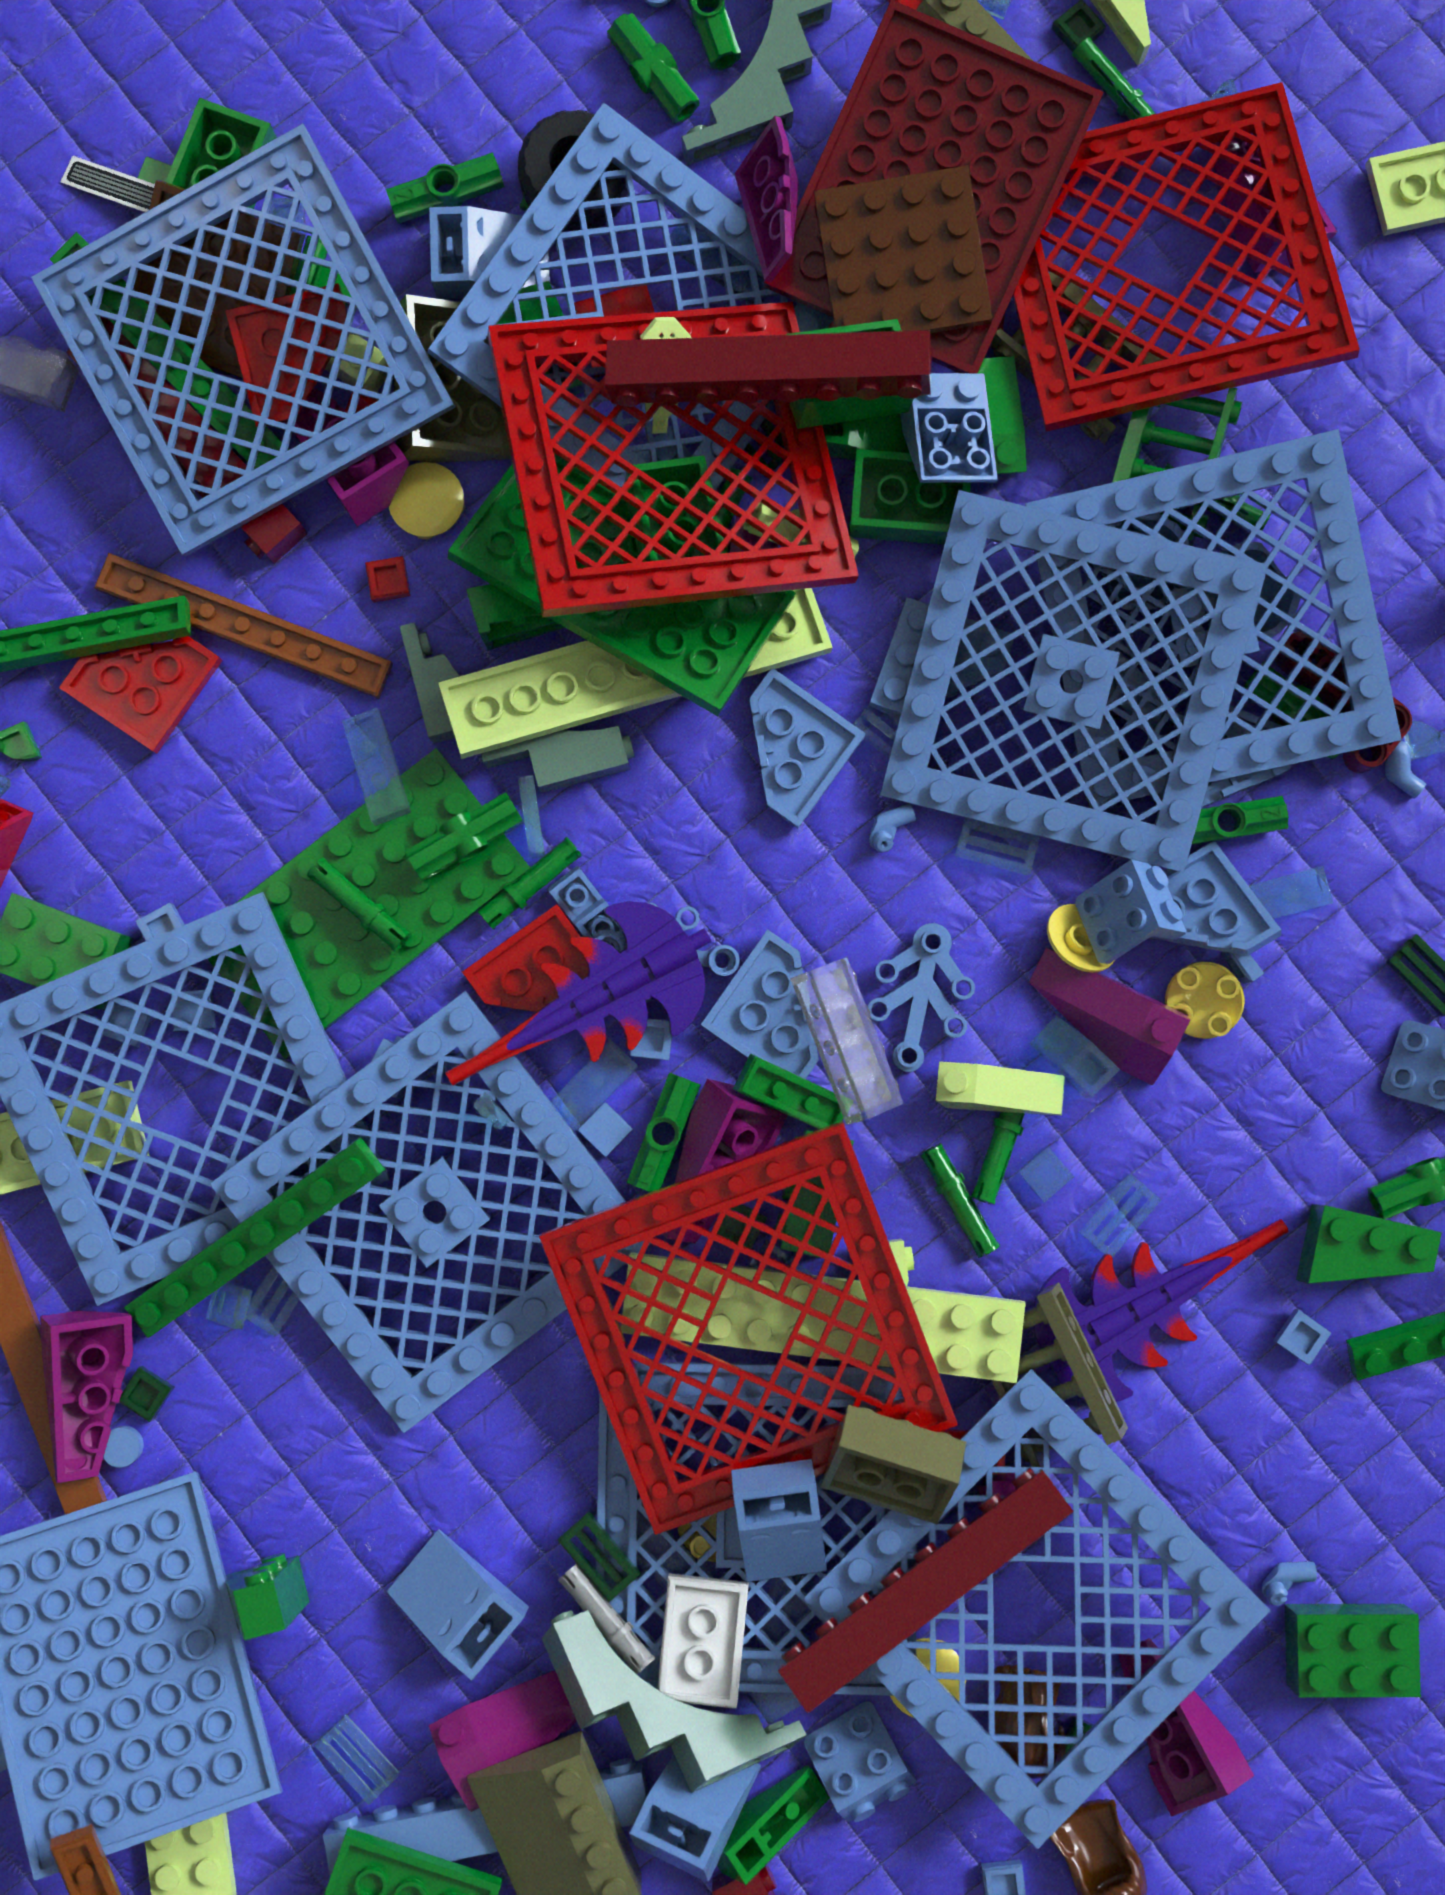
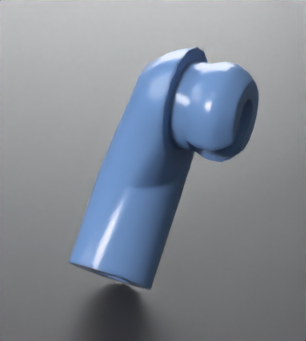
[1385,741,1426,799]
[869,803,916,853]
[1262,1561,1317,1606]

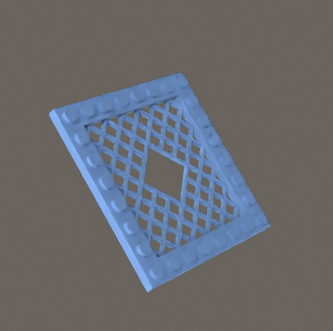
[427,103,833,491]
[31,124,455,556]
[0,892,390,1306]
[803,1369,1271,1849]

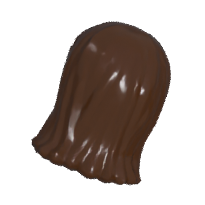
[994,1665,1066,1779]
[1049,1799,1147,1895]

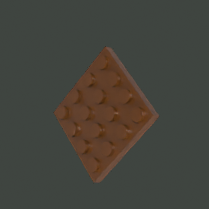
[814,165,992,334]
[133,180,305,378]

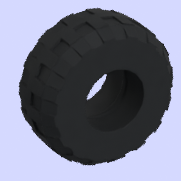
[518,110,628,231]

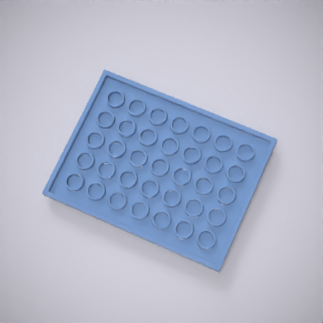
[0,1471,283,1881]

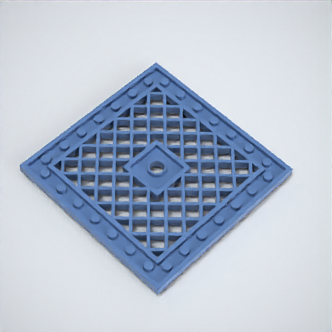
[1025,429,1402,808]
[880,490,1268,873]
[210,991,651,1433]
[596,1362,917,1696]

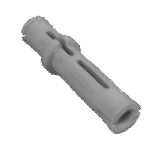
[558,1563,655,1675]

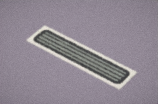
[61,156,155,212]

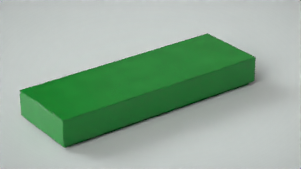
[733,1053,852,1129]

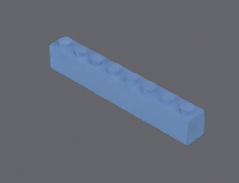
[323,1758,649,1876]

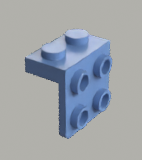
[1075,859,1187,964]
[1381,1020,1445,1113]
[804,1701,917,1822]

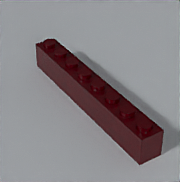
[61,316,308,564]
[605,330,932,407]
[778,1468,1074,1714]

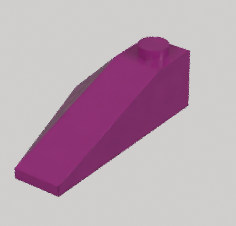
[735,115,800,282]
[663,1078,788,1244]
[40,1310,133,1483]
[1118,1638,1254,1816]
[428,1670,577,1812]

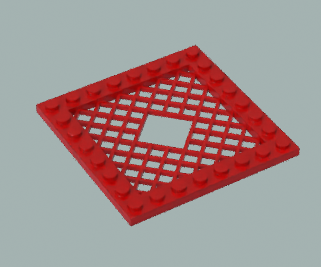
[1013,82,1360,432]
[487,302,859,617]
[539,1121,958,1535]

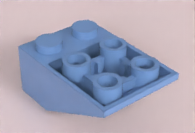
[429,206,550,299]
[900,373,998,483]
[731,1459,827,1582]
[386,1529,529,1681]
[629,1755,761,1883]

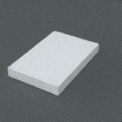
[657,1573,749,1709]

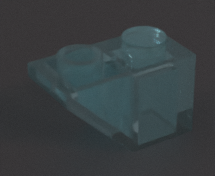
[1029,1016,1120,1098]

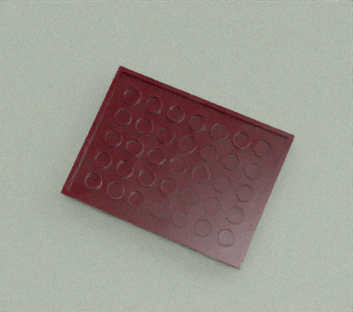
[764,0,1104,373]

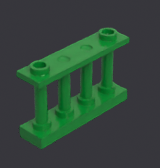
[1112,387,1243,546]

